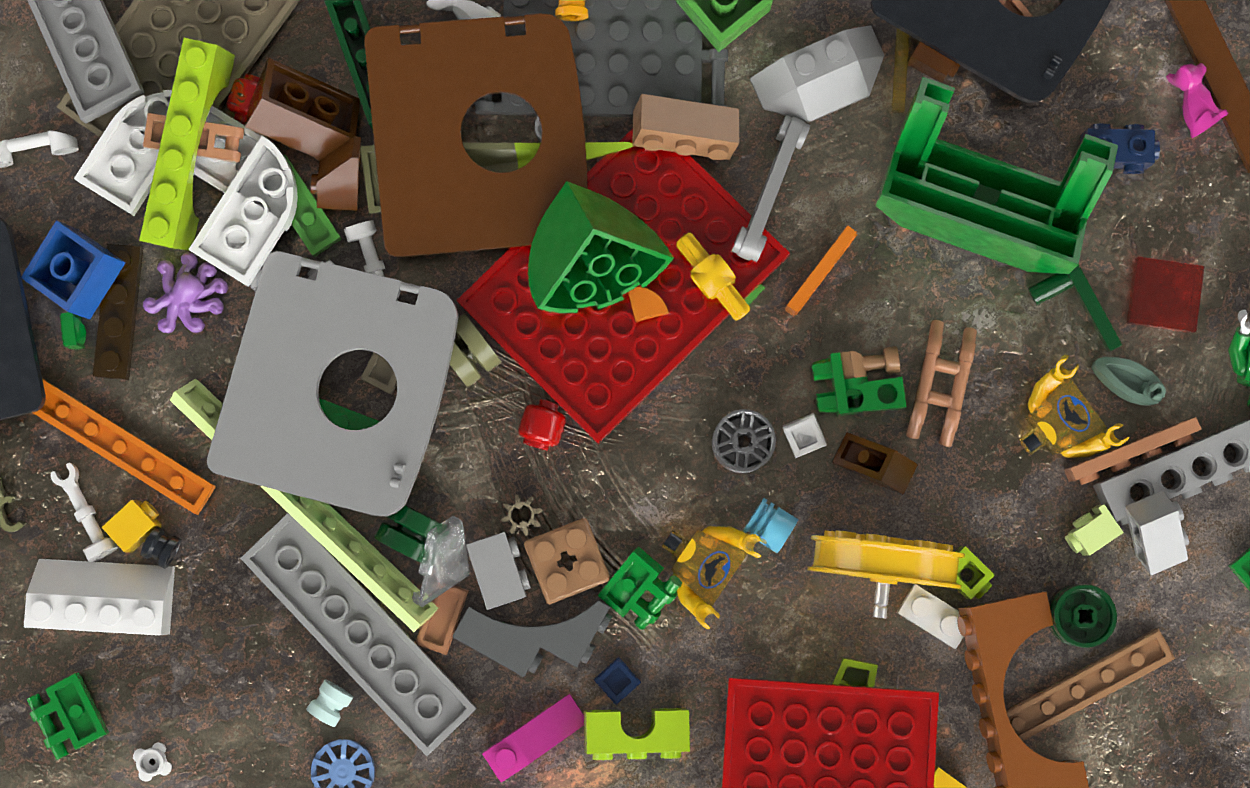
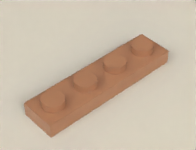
[1064,417,1202,485]

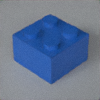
[21,220,126,319]

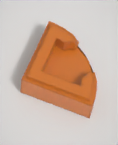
[628,287,669,322]

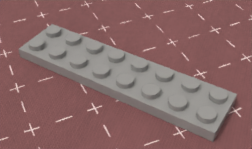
[240,513,477,756]

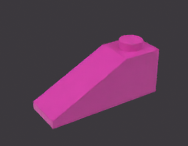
[482,694,584,783]

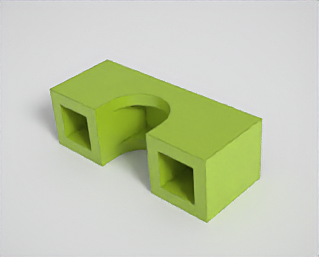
[584,708,690,760]

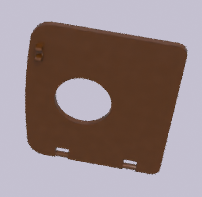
[365,13,588,257]

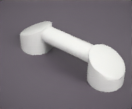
[0,130,79,168]

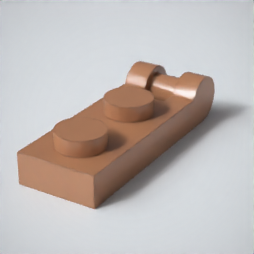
[143,113,245,163]

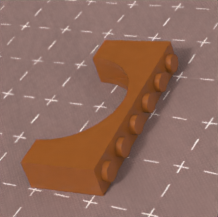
[957,591,1089,788]

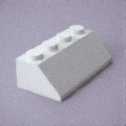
[24,559,175,635]

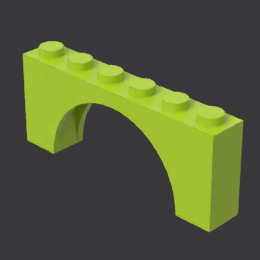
[139,37,235,251]

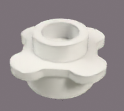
[133,742,172,782]

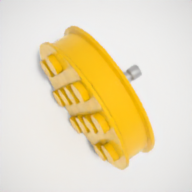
[807,530,965,619]

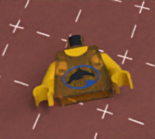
[1019,355,1129,458]
[661,526,767,629]

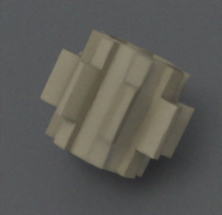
[501,494,543,536]

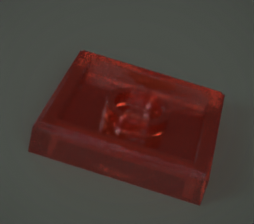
[1127,257,1205,333]

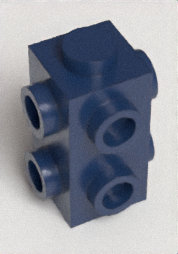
[1080,123,1160,174]

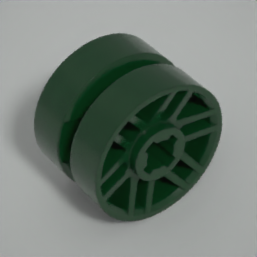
[374,505,449,566]
[1049,584,1117,648]

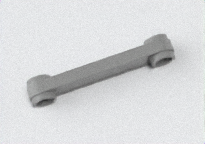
[731,115,811,262]

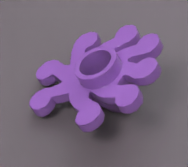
[143,252,229,333]

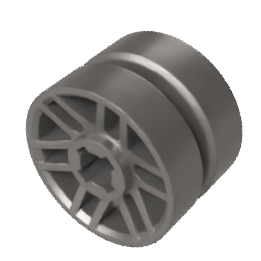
[712,409,776,473]

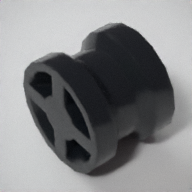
[140,526,182,569]

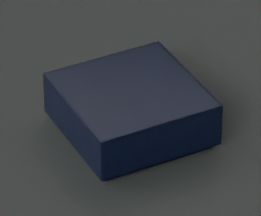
[593,657,641,705]

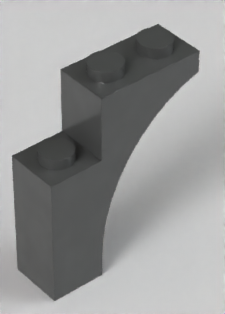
[452,600,613,677]

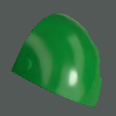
[528,181,673,313]

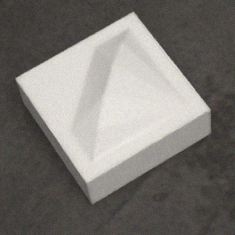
[782,413,827,458]

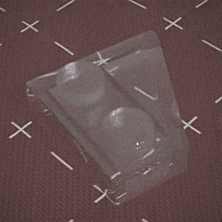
[412,516,470,607]

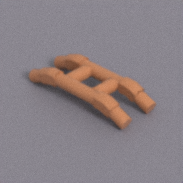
[906,320,977,447]

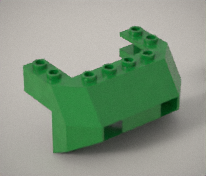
[875,76,1118,274]

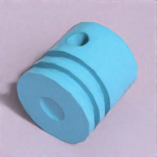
[743,498,799,553]

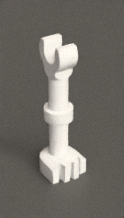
[344,220,385,277]
[51,462,118,562]

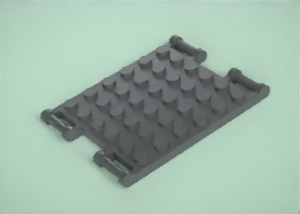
[475,0,728,117]

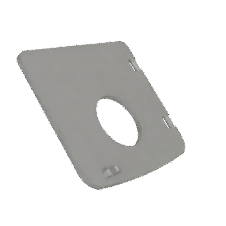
[207,251,458,517]

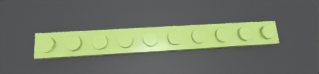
[170,379,439,632]

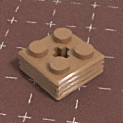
[524,518,610,605]

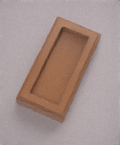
[415,580,470,655]

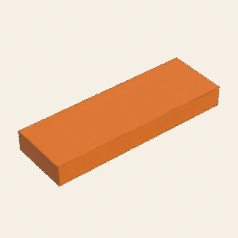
[784,226,857,316]

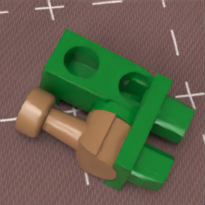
[811,346,907,416]

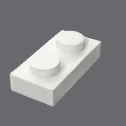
[896,584,964,649]

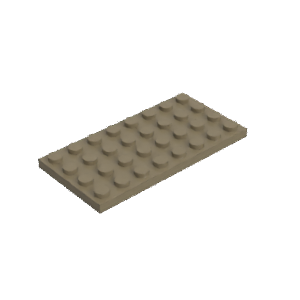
[57,0,300,138]

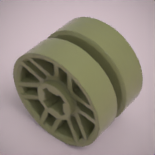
[450,313,501,387]

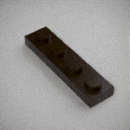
[93,243,144,380]

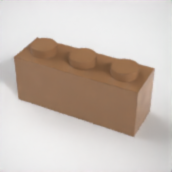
[632,94,739,160]

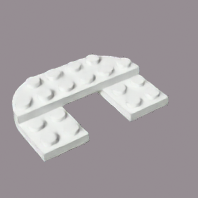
[74,90,298,287]

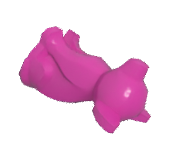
[1166,63,1228,138]

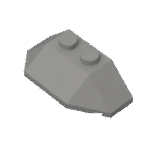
[750,25,884,123]

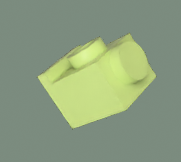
[1065,504,1124,556]

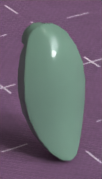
[1091,357,1166,405]

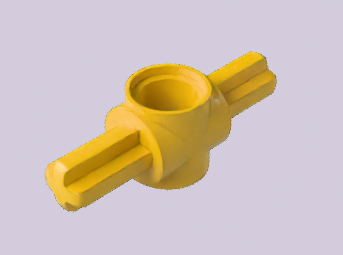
[676,233,751,320]

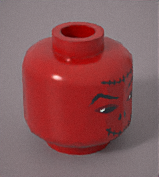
[226,74,259,125]

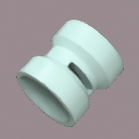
[306,680,353,727]

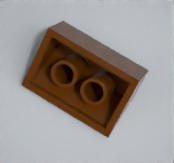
[245,58,360,161]

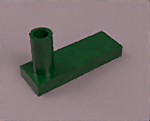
[1028,265,1122,352]

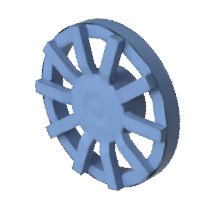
[311,739,375,788]

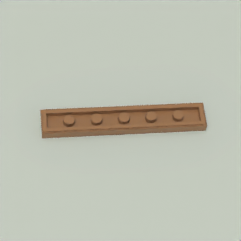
[978,628,1175,741]

